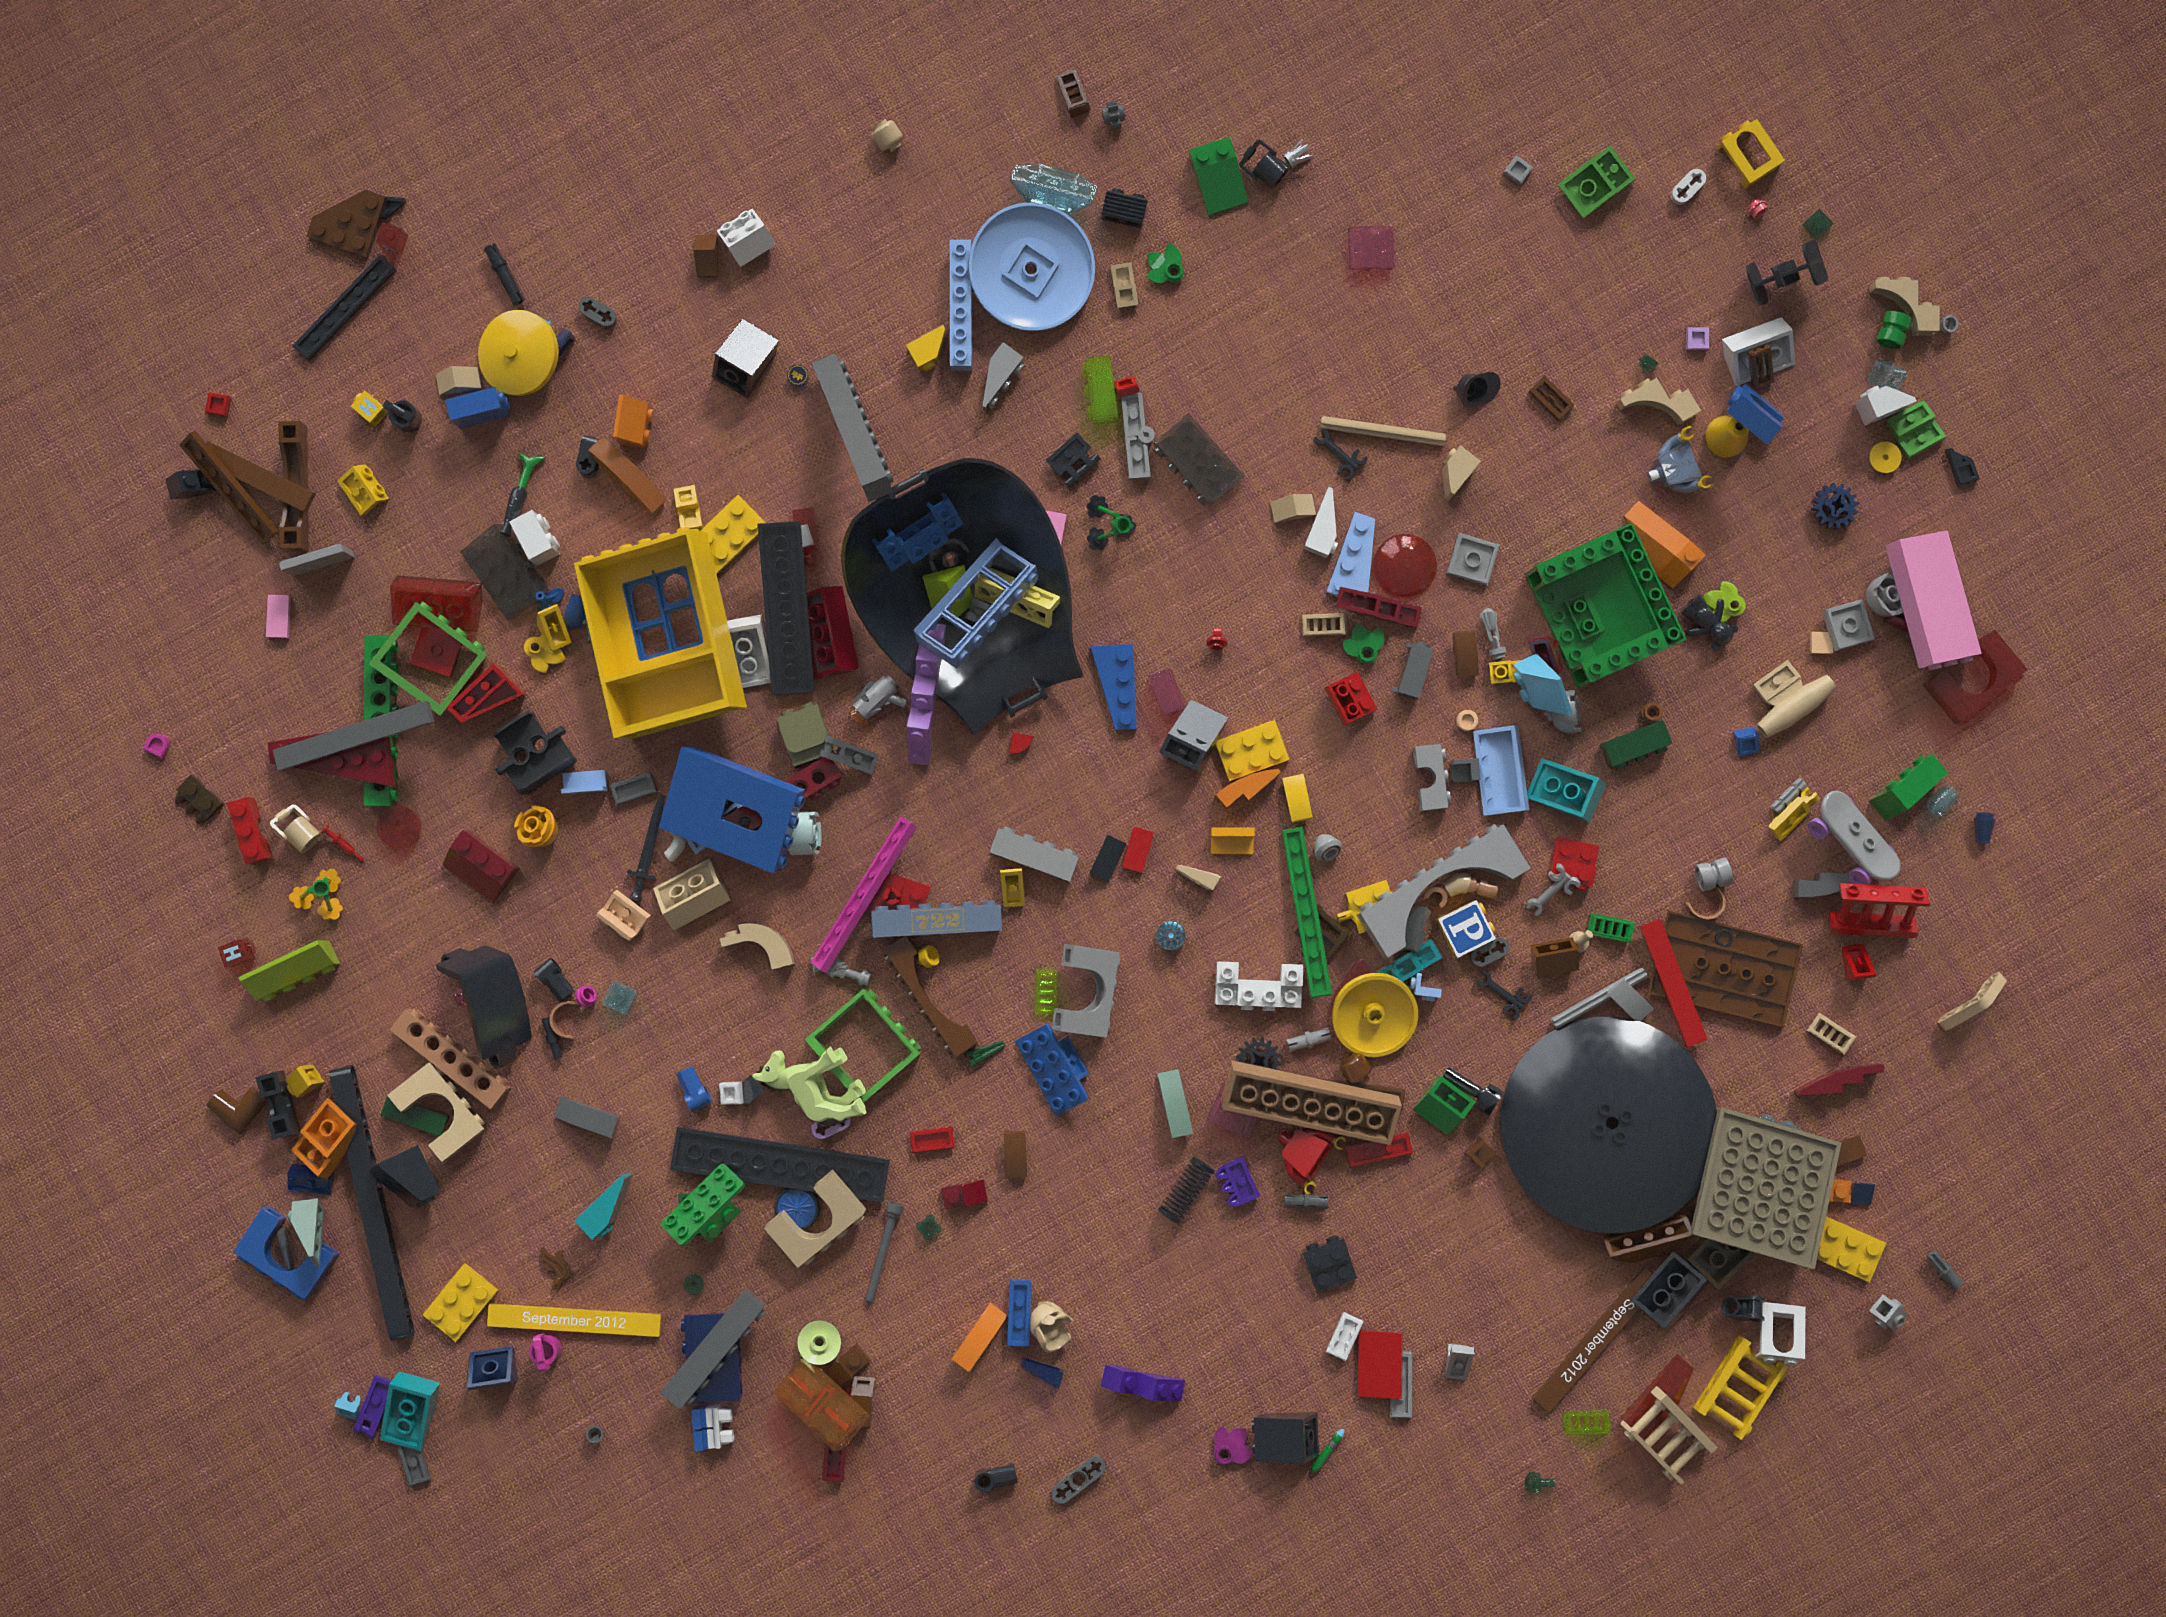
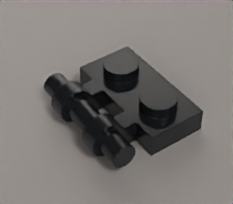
[1046,432,1101,488]

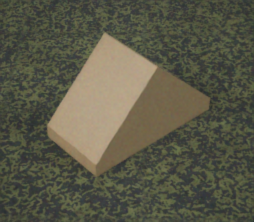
[436,366,482,396]
[1270,494,1316,523]

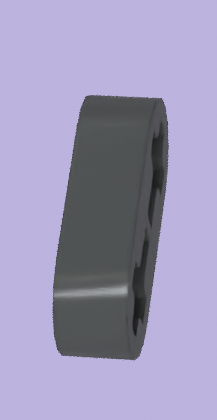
[579,297,617,328]
[1470,938,1509,967]

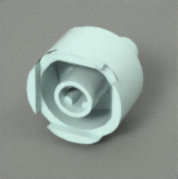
[788,812,822,855]

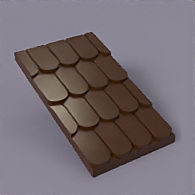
[1648,910,1803,1028]

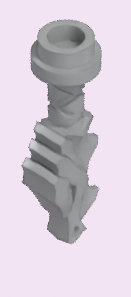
[810,957,871,986]

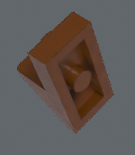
[824,1343,871,1388]

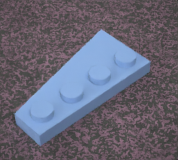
[1326,512,1375,596]

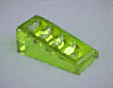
[1035,968,1058,1014]
[1563,1409,1611,1434]

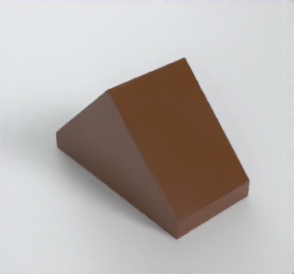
[693,234,719,278]

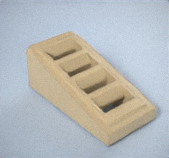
[1302,613,1347,636]
[1175,865,1221,891]
[1807,1013,1856,1055]

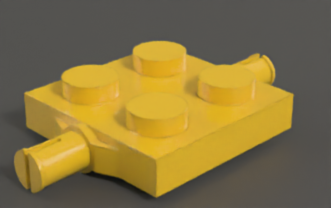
[1337,880,1392,934]

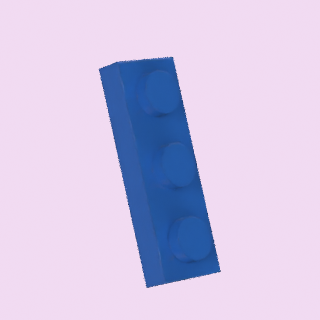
[1007,1279,1032,1346]

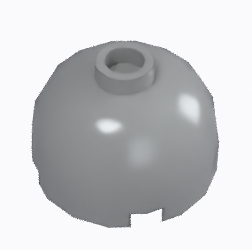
[1866,573,1903,617]
[1547,690,1582,733]

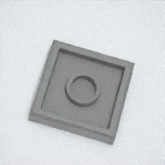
[1446,533,1500,586]
[1822,599,1875,651]

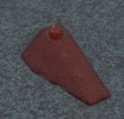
[1620,1354,1694,1448]

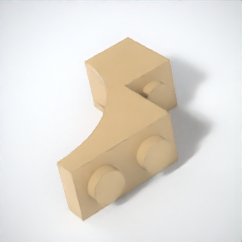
[1869,277,1940,336]
[1616,378,1701,425]

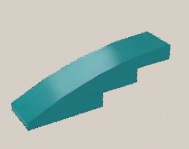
[1375,938,1443,982]

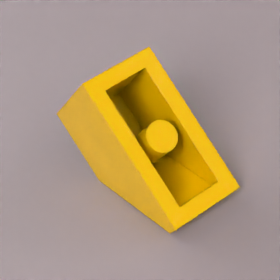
[906,325,946,372]
[285,1064,324,1098]

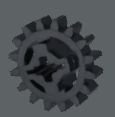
[1235,1037,1282,1070]

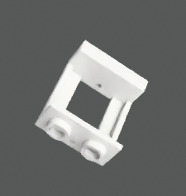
[1756,1302,1805,1365]

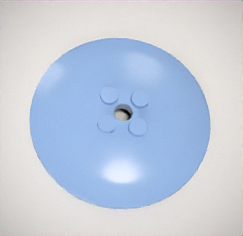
[968,203,1095,331]

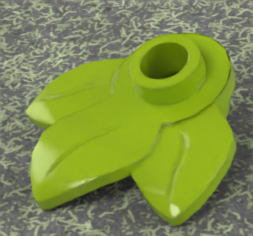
[1704,581,1746,622]

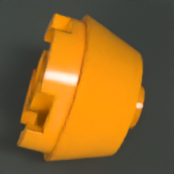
[514,806,558,847]

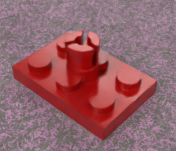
[867,873,931,911]

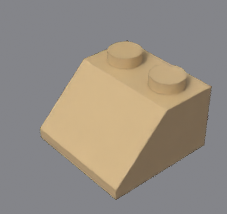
[1442,445,1481,502]

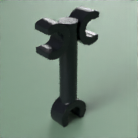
[1313,429,1368,481]
[1475,970,1532,1020]

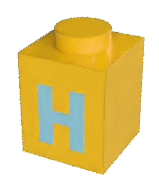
[351,390,389,427]

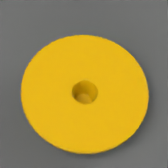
[1869,442,1901,473]

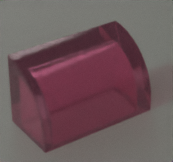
[1148,669,1186,717]

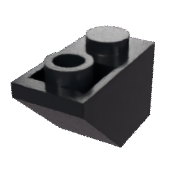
[165,470,217,500]

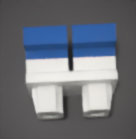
[691,1405,734,1452]

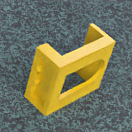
[1717,119,1785,189]

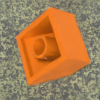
[613,395,654,448]

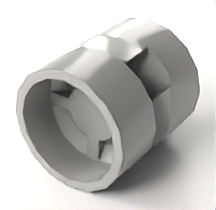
[1695,858,1733,892]

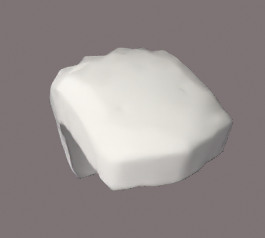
[664,832,686,862]

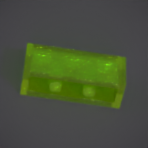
[1081,355,1118,425]

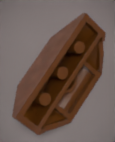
[1603,1213,1694,1263]

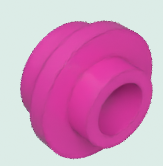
[575,986,597,1007]

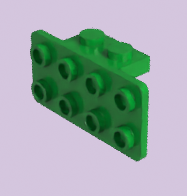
[661,1164,745,1247]

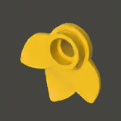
[524,635,565,673]

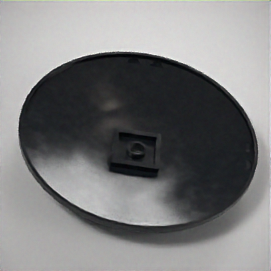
[1500,1017,1717,1233]

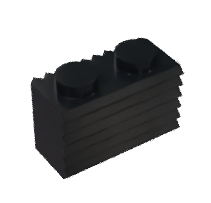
[1101,188,1148,229]

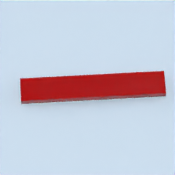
[1639,919,1708,1047]

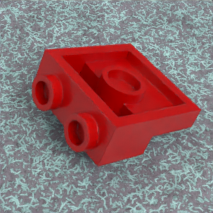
[1548,837,1599,891]

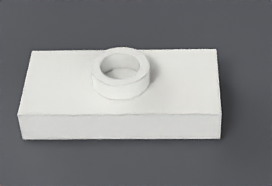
[1326,1312,1364,1361]

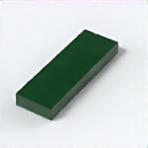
[380,1096,450,1136]

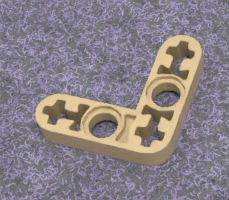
[1938,972,2007,1031]

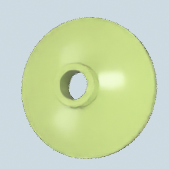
[798,1321,841,1365]

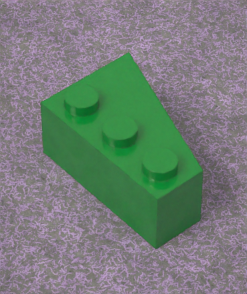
[1869,753,1948,821]

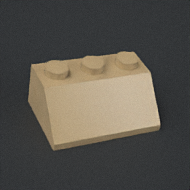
[653,858,730,930]

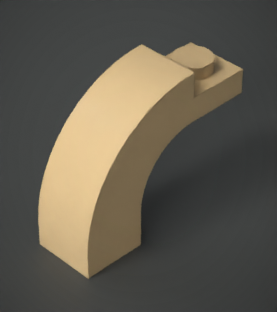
[720,923,795,969]

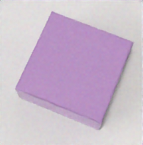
[1686,327,1709,350]

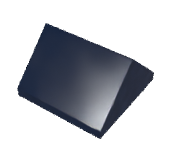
[467,1346,518,1390]

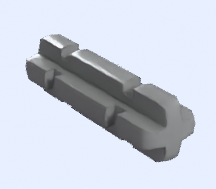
[1771,778,1807,814]

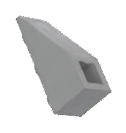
[982,342,1025,412]

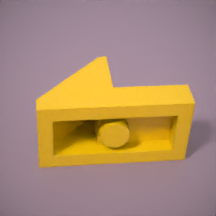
[1000,869,1025,907]

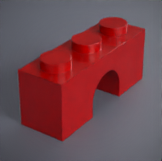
[226,797,273,865]

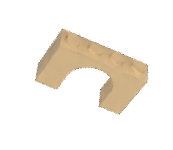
[387,1062,485,1163]
[764,1170,866,1268]

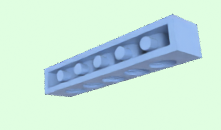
[950,240,972,371]

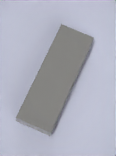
[1390,1351,1412,1418]

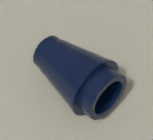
[1974,812,1996,844]

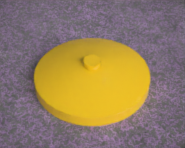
[478,310,559,396]
[1332,973,1418,1057]

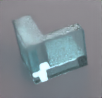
[1868,361,1907,391]

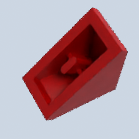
[1842,944,1876,980]

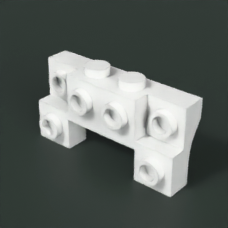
[1215,962,1303,1011]

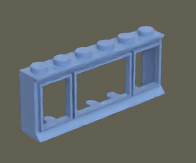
[914,538,1039,669]

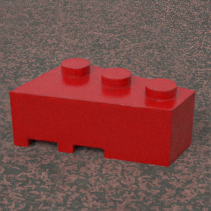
[446,663,526,723]

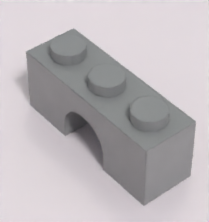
[1413,744,1451,811]

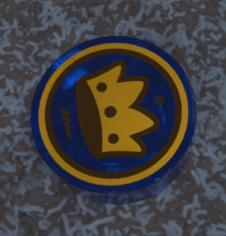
[787,365,809,387]

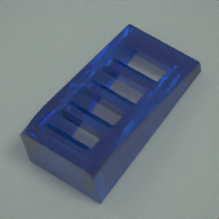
[1021,1358,1064,1389]

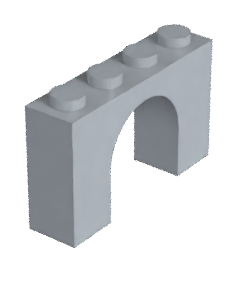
[1052,944,1120,1038]

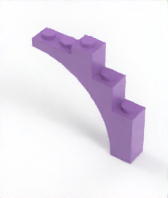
[907,624,946,765]

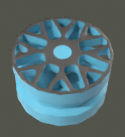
[1156,920,1186,950]

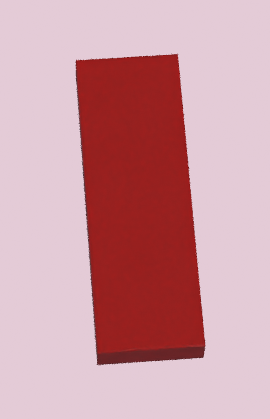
[1345,1132,1413,1168]

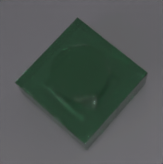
[1802,209,1834,240]

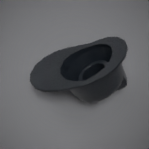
[1453,372,1501,408]

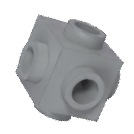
[1869,1294,1908,1332]

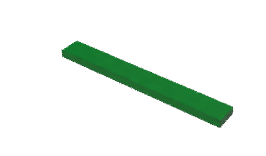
[1282,827,1333,999]

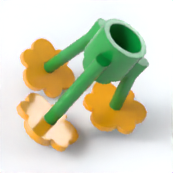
[289,869,343,920]

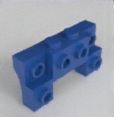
[872,492,963,571]

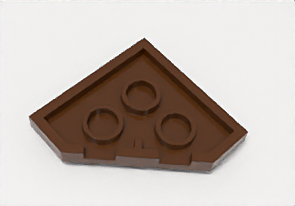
[306,190,387,258]

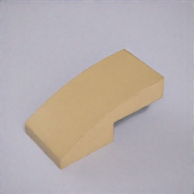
[1110,262,1138,308]

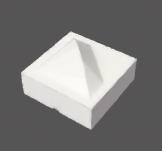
[719,1082,744,1105]

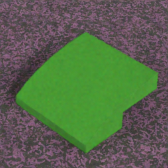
[1886,400,1946,460]

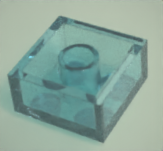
[601,979,639,1015]

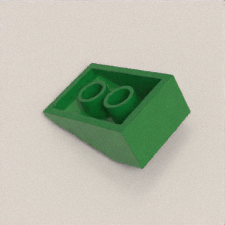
[1189,137,1248,216]

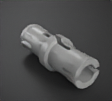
[1286,1027,1332,1052]

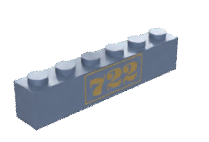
[870,900,1002,938]

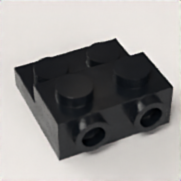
[1302,1235,1357,1293]

